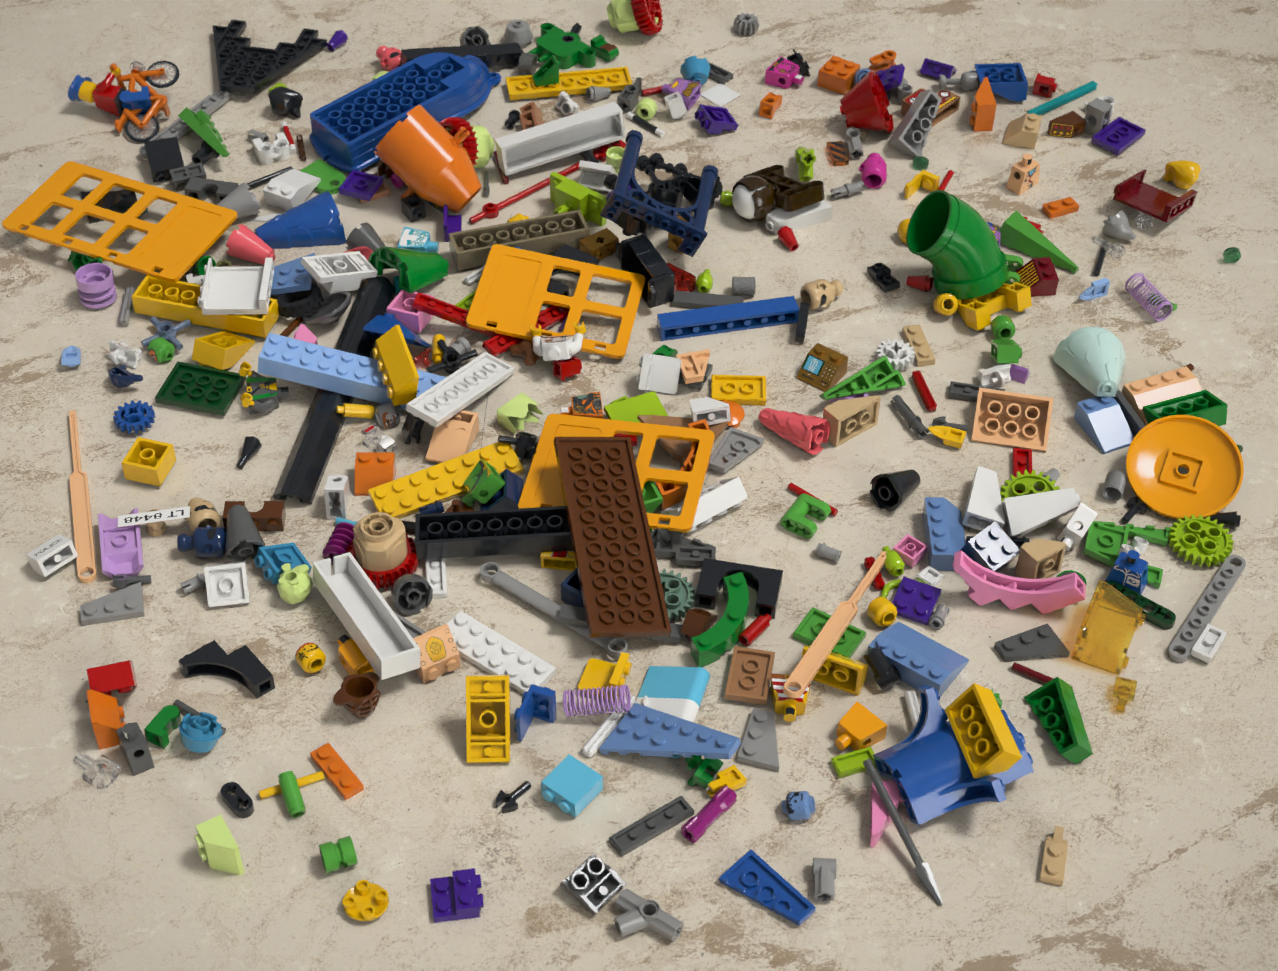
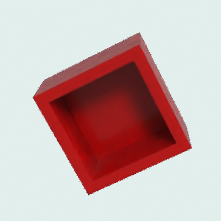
[86,660,137,696]

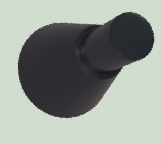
[236,436,262,469]
[1204,511,1241,530]

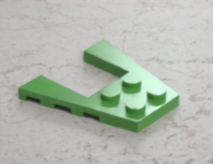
[1083,521,1170,588]

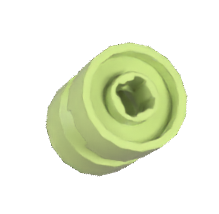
[606,147,625,176]

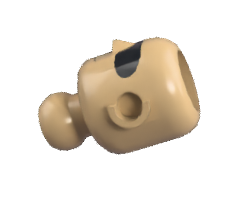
[800,279,843,310]
[184,497,221,532]

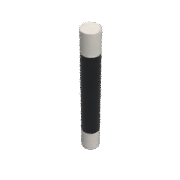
[626,112,665,137]

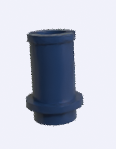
[419,500,445,514]

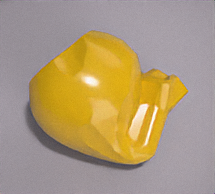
[1162,160,1201,190]

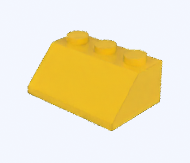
[802,645,869,696]

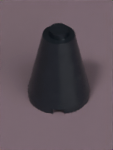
[870,469,921,512]

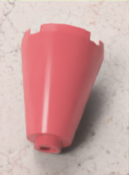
[226,224,276,265]

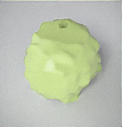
[277,563,314,604]

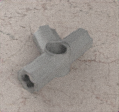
[614,889,684,941]

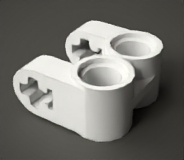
[251,132,291,165]

